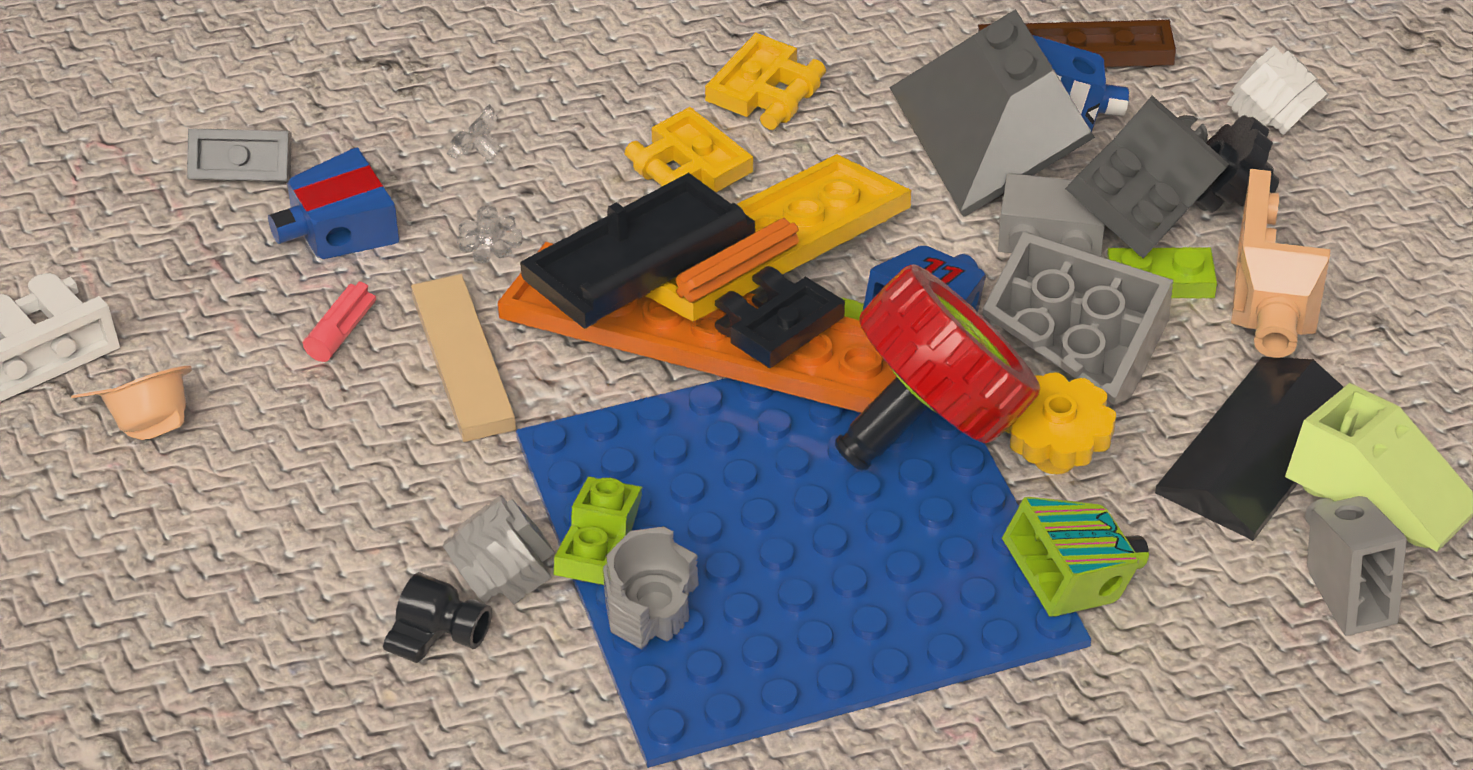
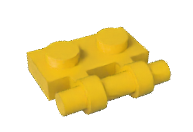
[705,32,826,130]
[624,107,753,192]

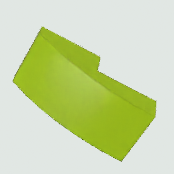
[554,477,642,585]

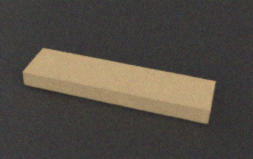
[411,274,516,442]

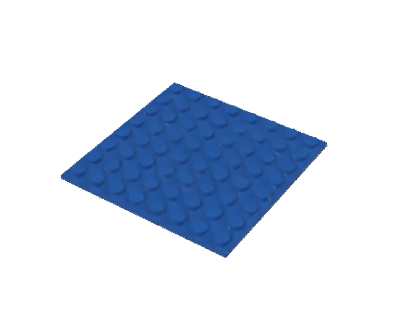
[516,378,1091,768]

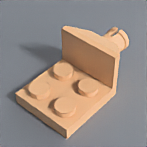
[1231,169,1330,358]

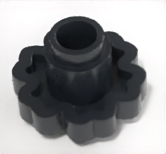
[1194,115,1279,213]

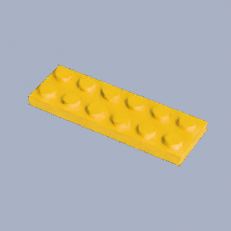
[645,154,911,322]

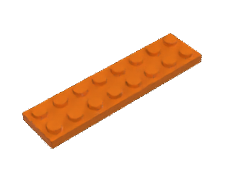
[498,242,897,413]

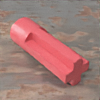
[303,281,376,362]

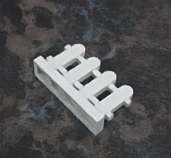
[0,273,120,402]

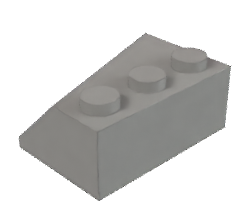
[983,232,1173,405]

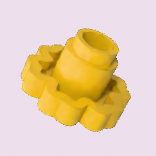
[1005,372,1116,474]

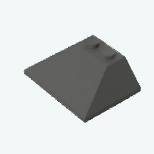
[890,9,1095,217]

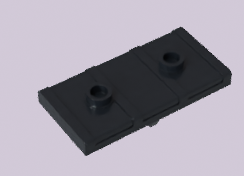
[520,172,755,329]

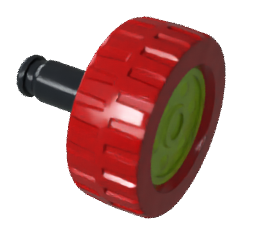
[835,264,1040,471]

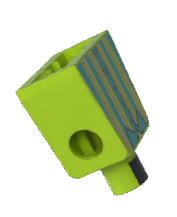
[1002,497,1149,616]

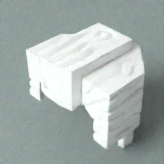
[1227,46,1329,135]

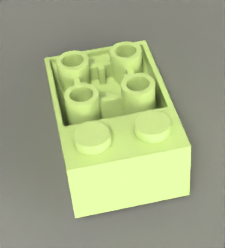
[1285,383,1473,552]

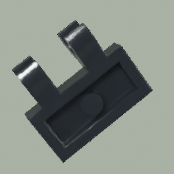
[715,266,845,368]

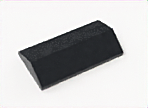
[1155,356,1344,541]

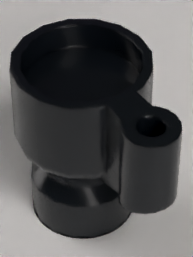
[383,572,492,663]

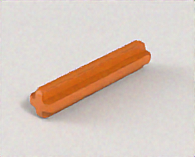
[675,218,799,303]

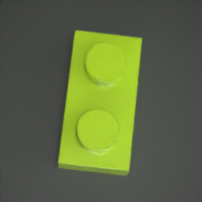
[1107,247,1217,298]

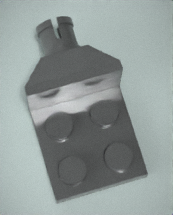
[1065,95,1229,258]

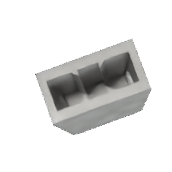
[1305,496,1407,636]

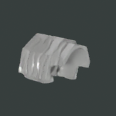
[443,495,555,604]
[603,526,699,650]

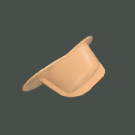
[71,366,192,440]

